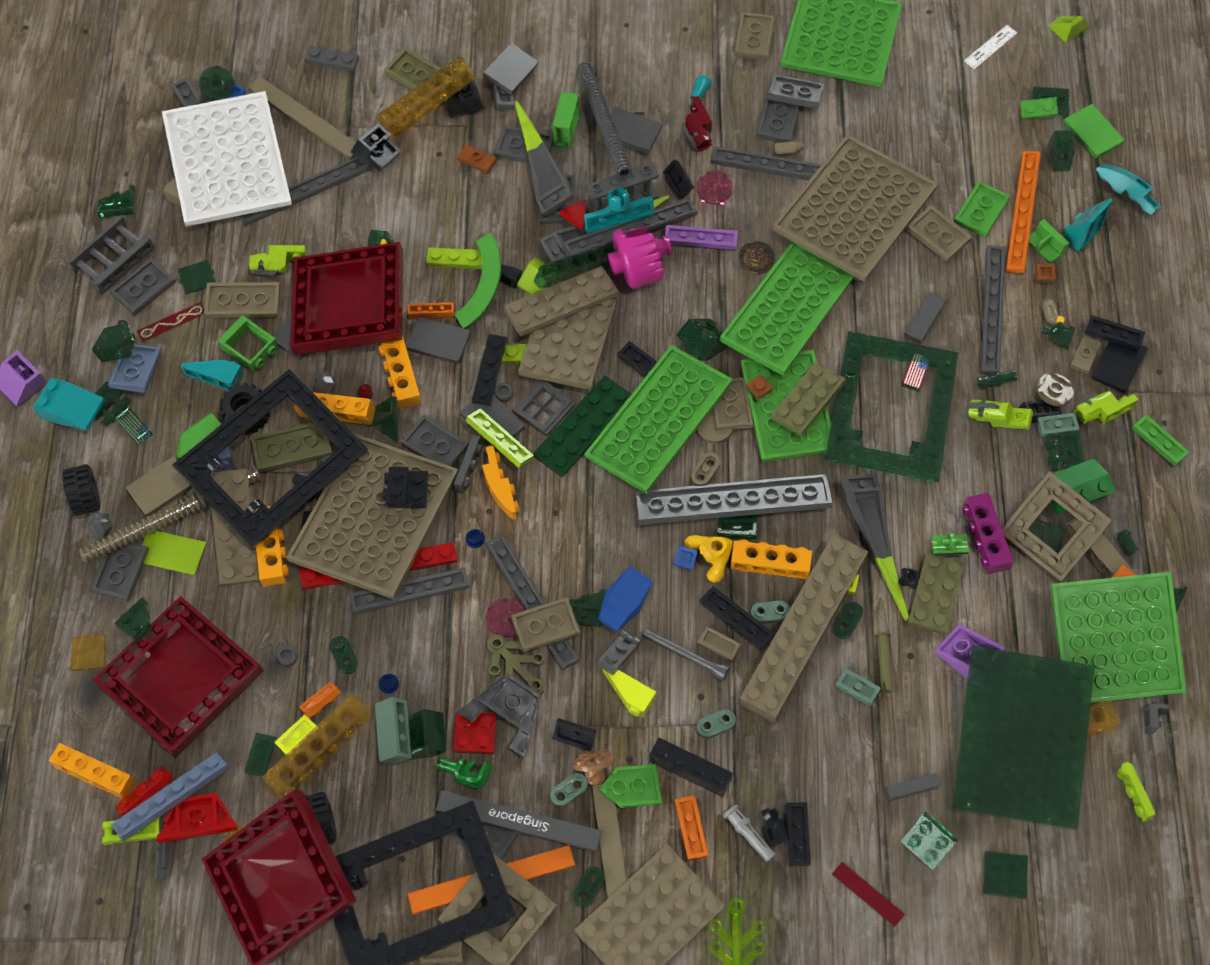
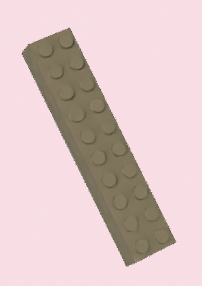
[739,534,868,725]

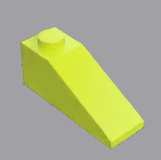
[603,669,656,718]

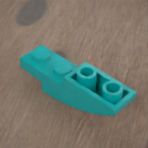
[1096,164,1161,215]

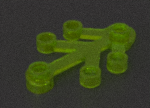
[709,897,765,965]

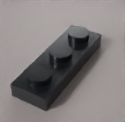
[1085,315,1145,351]
[786,802,811,866]

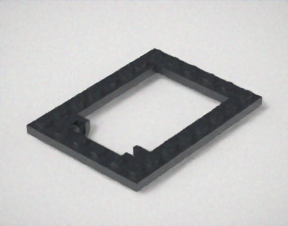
[172,369,368,549]
[334,801,517,965]

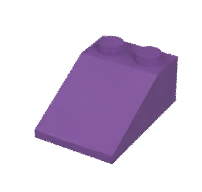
[934,624,1011,690]

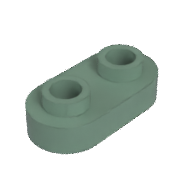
[750,601,790,624]
[697,710,736,739]
[550,773,588,808]

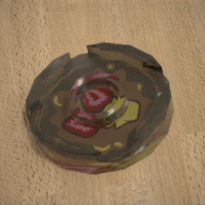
[738,241,775,275]

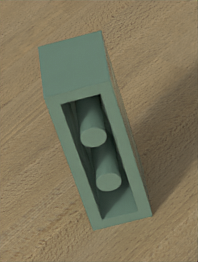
[375,697,412,765]

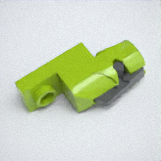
[249,245,308,277]
[1074,391,1139,425]
[969,400,1033,429]

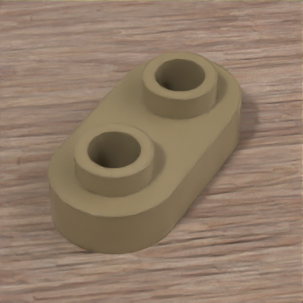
[691,452,720,486]

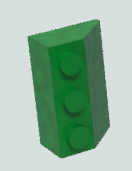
[1041,459,1116,514]

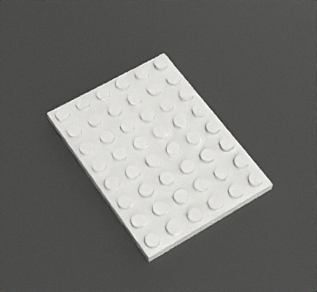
[162,91,292,226]

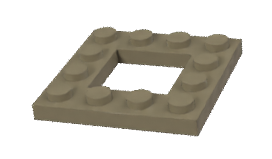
[1002,471,1113,582]
[437,855,557,965]

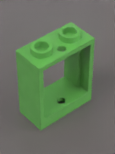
[553,92,580,149]
[218,315,278,373]

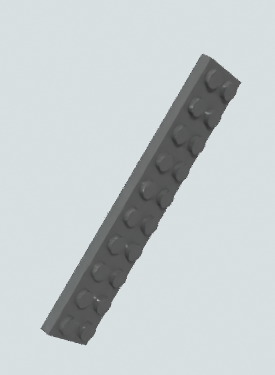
[635,474,832,525]

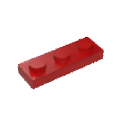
[114,766,174,816]

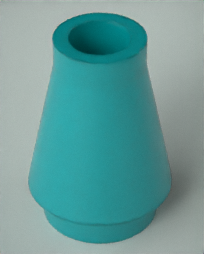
[691,75,711,100]

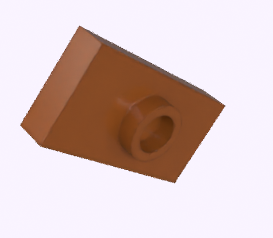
[457,144,497,174]

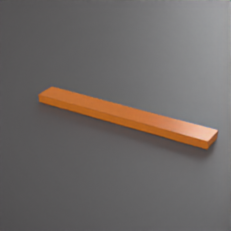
[1006,151,1041,274]
[408,845,575,915]

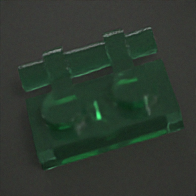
[94,381,131,427]
[1045,432,1084,472]

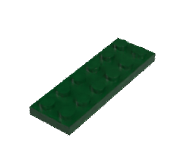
[533,375,632,478]

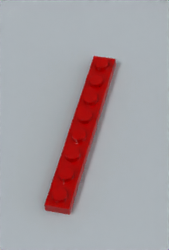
[300,542,458,590]

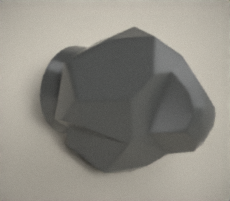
[314,372,337,394]
[88,512,113,541]

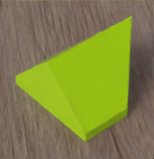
[1049,16,1090,43]
[516,257,560,295]

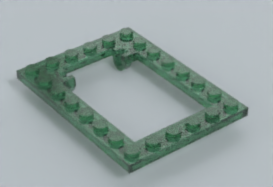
[824,331,958,483]

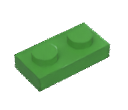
[1020,97,1058,120]

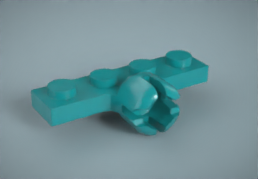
[584,187,654,233]

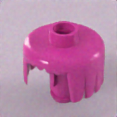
[608,227,673,289]

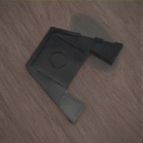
[458,673,542,758]

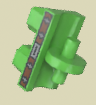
[931,533,969,556]

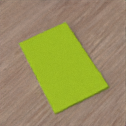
[142,531,207,576]

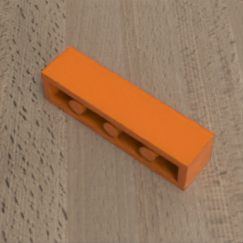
[408,302,455,320]

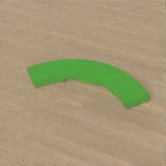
[455,232,501,329]

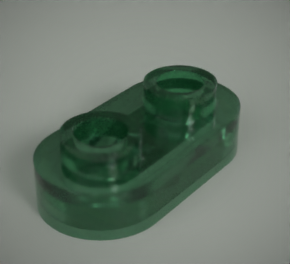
[833,602,863,639]
[330,636,358,674]
[573,867,605,908]

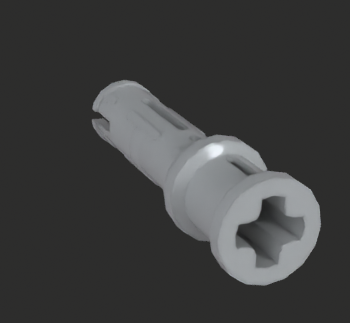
[723,804,776,863]

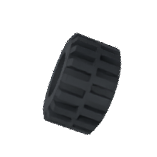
[219,383,270,435]
[62,464,101,516]
[306,791,337,844]

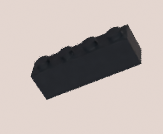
[649,737,733,798]

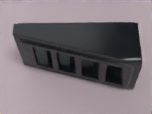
[500,264,522,289]
[1019,400,1062,423]

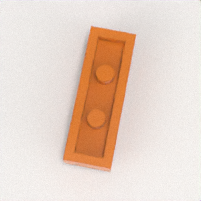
[675,795,708,861]

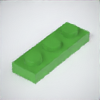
[1132,414,1189,466]

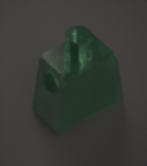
[1048,130,1075,171]
[92,320,135,362]

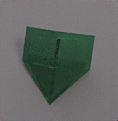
[370,396,400,443]

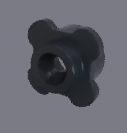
[898,568,920,589]

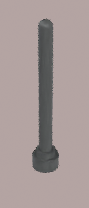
[642,629,730,681]

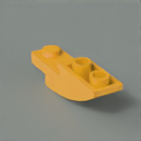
[482,445,519,520]

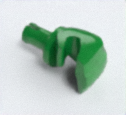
[437,757,492,789]

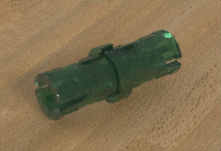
[977,369,1017,389]

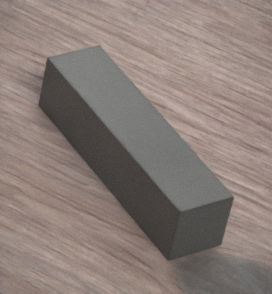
[885,773,940,802]

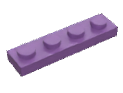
[665,225,738,250]

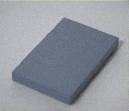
[108,343,162,393]

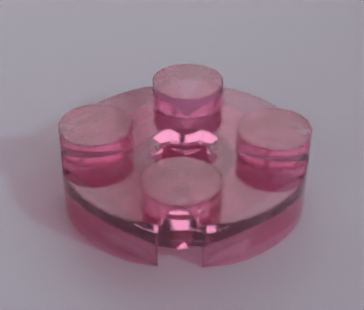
[697,171,733,204]
[486,598,524,638]

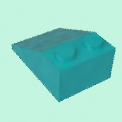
[1063,198,1113,253]
[32,378,105,431]

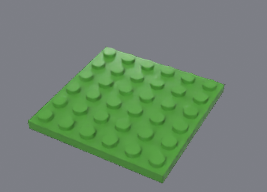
[780,0,902,87]
[1050,572,1186,704]

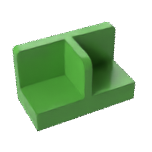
[1029,219,1069,264]

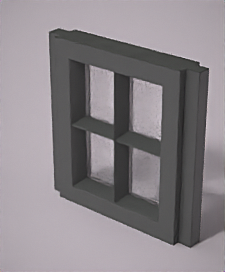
[512,380,576,436]

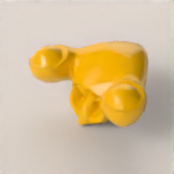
[684,535,733,583]

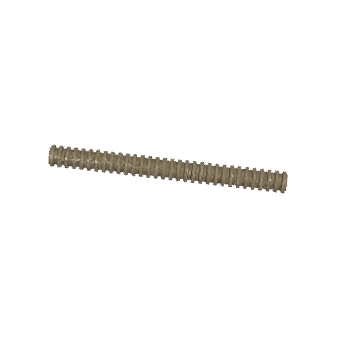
[78,466,261,565]

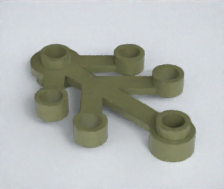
[487,635,545,695]

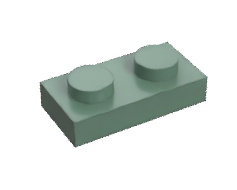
[1037,413,1080,438]
[835,668,881,707]

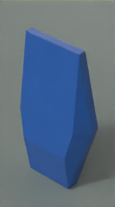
[597,566,653,632]

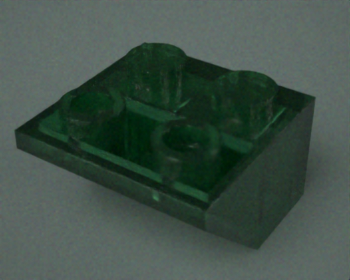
[676,318,729,361]

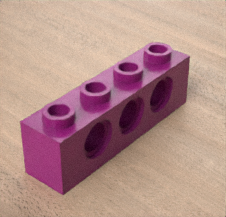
[962,492,1014,574]

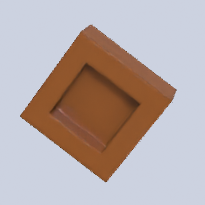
[1035,264,1056,284]
[746,375,773,401]

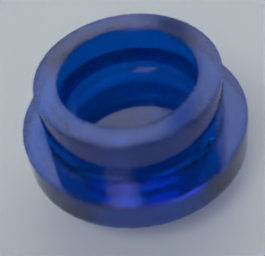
[466,529,485,548]
[379,674,399,694]

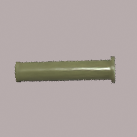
[875,632,894,693]

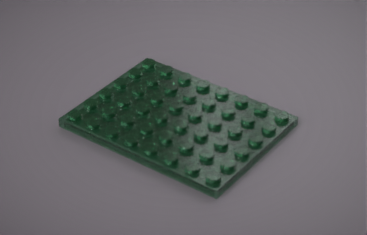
[952,645,1095,830]

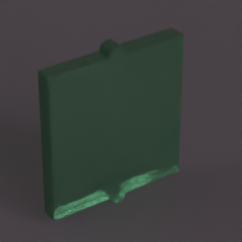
[178,260,216,295]
[1030,519,1065,552]

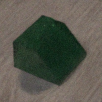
[408,709,446,760]

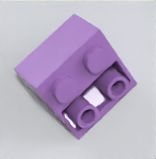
[0,350,47,407]

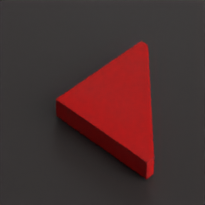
[560,199,586,230]

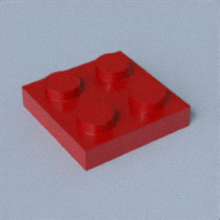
[453,711,497,755]

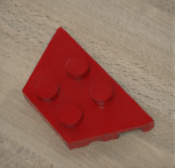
[156,793,238,843]

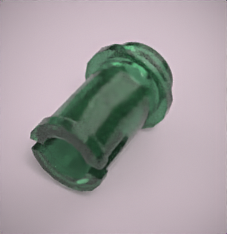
[1117,529,1139,556]

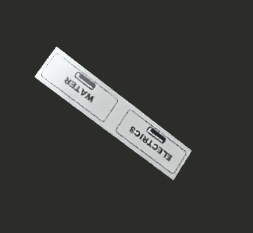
[964,25,1017,69]

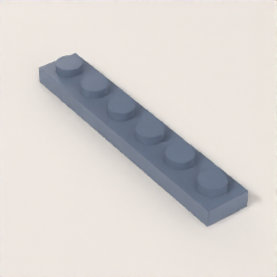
[111,752,229,842]

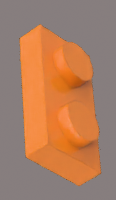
[299,682,341,718]

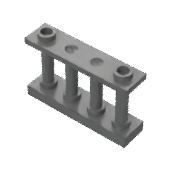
[585,162,659,213]
[68,215,154,295]

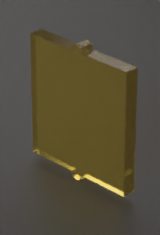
[71,634,106,671]

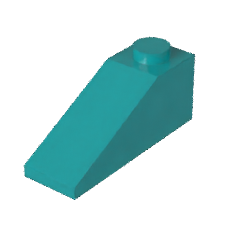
[181,360,244,391]

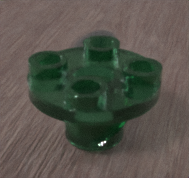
[199,65,235,101]

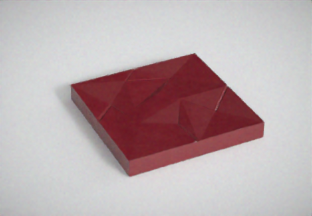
[290,242,403,355]
[92,596,264,758]
[202,790,357,965]

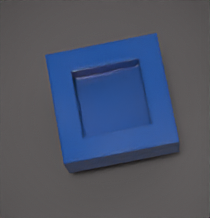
[673,546,698,570]

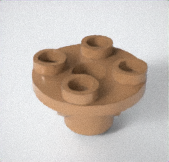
[572,749,614,785]

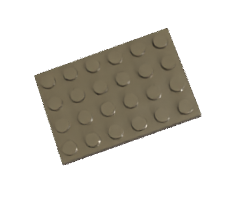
[518,286,617,390]
[574,844,725,965]

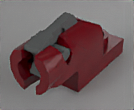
[683,96,712,152]

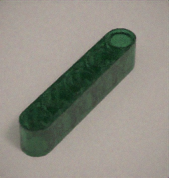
[534,245,615,288]

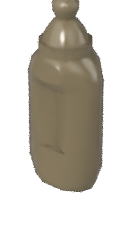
[774,141,808,155]
[1042,300,1059,331]

